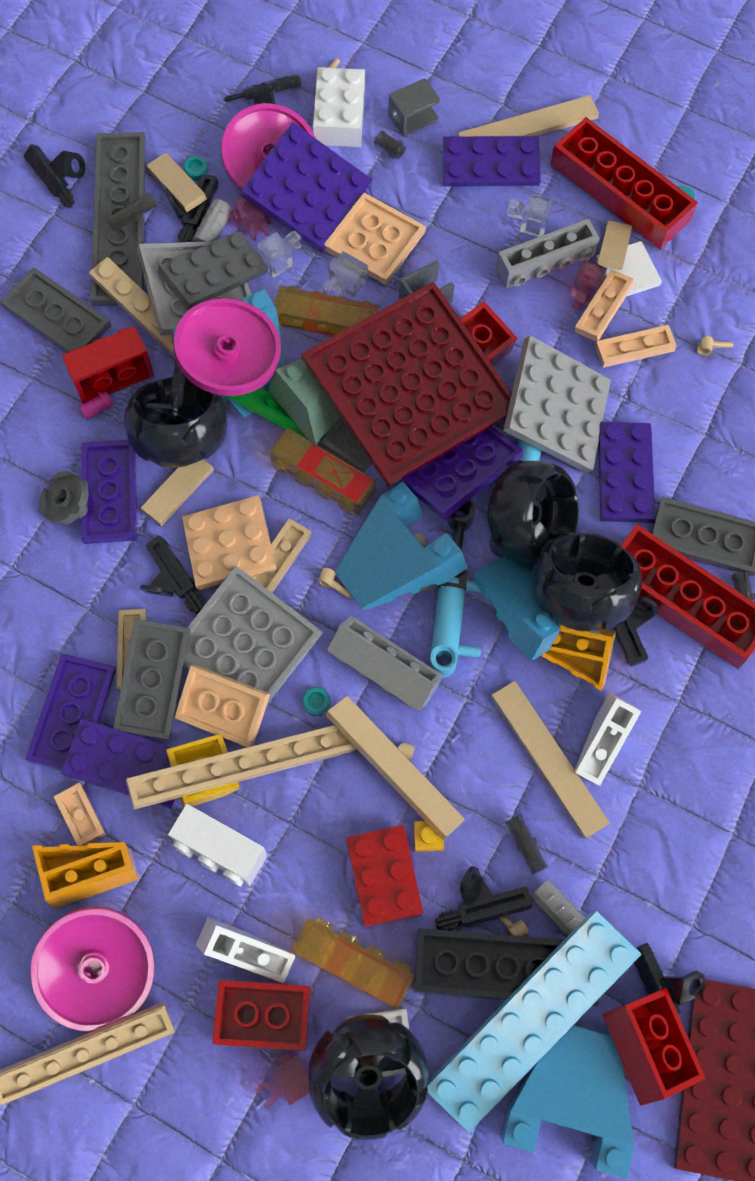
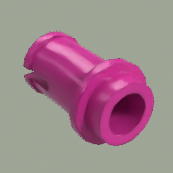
[79,391,114,421]

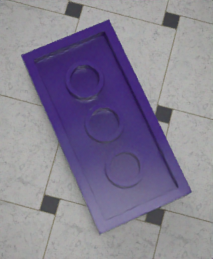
[442,136,541,187]
[598,422,655,523]
[81,440,137,544]
[25,653,117,770]
[61,719,175,809]

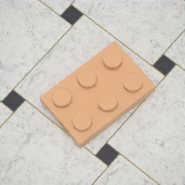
[174,665,270,747]

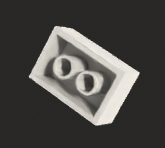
[313,67,365,147]
[168,804,267,887]

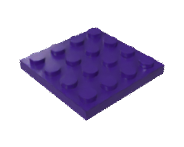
[240,122,373,253]
[398,427,524,520]

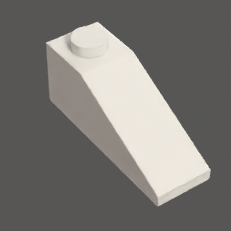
[574,693,641,786]
[196,917,296,983]

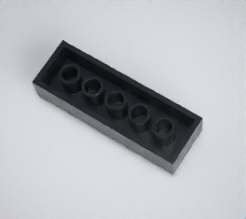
[413,928,599,1007]

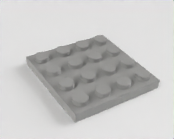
[137,241,251,335]
[503,335,611,473]
[184,566,323,705]

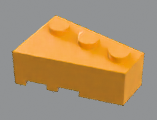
[541,618,616,691]
[32,842,139,910]

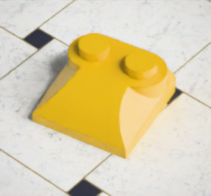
[166,734,239,806]

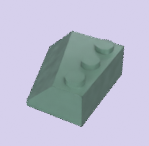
[268,359,340,447]

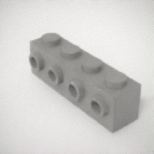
[496,218,600,289]
[327,616,443,712]

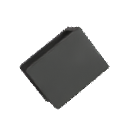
[388,78,440,137]
[399,260,455,304]

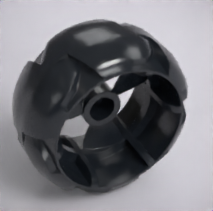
[124,377,228,468]
[487,461,579,565]
[531,533,642,631]
[308,1014,429,1140]

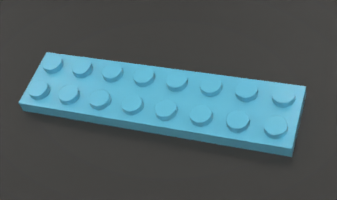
[427,909,641,1132]

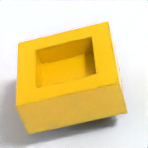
[414,821,444,852]

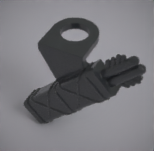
[224,74,302,105]
[24,144,85,208]
[163,174,219,243]
[144,359,186,416]
[140,536,205,614]
[613,596,659,667]
[435,866,533,931]
[634,943,705,1027]

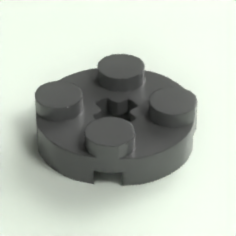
[40,471,89,525]

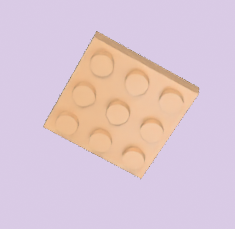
[324,193,426,285]
[182,495,277,591]

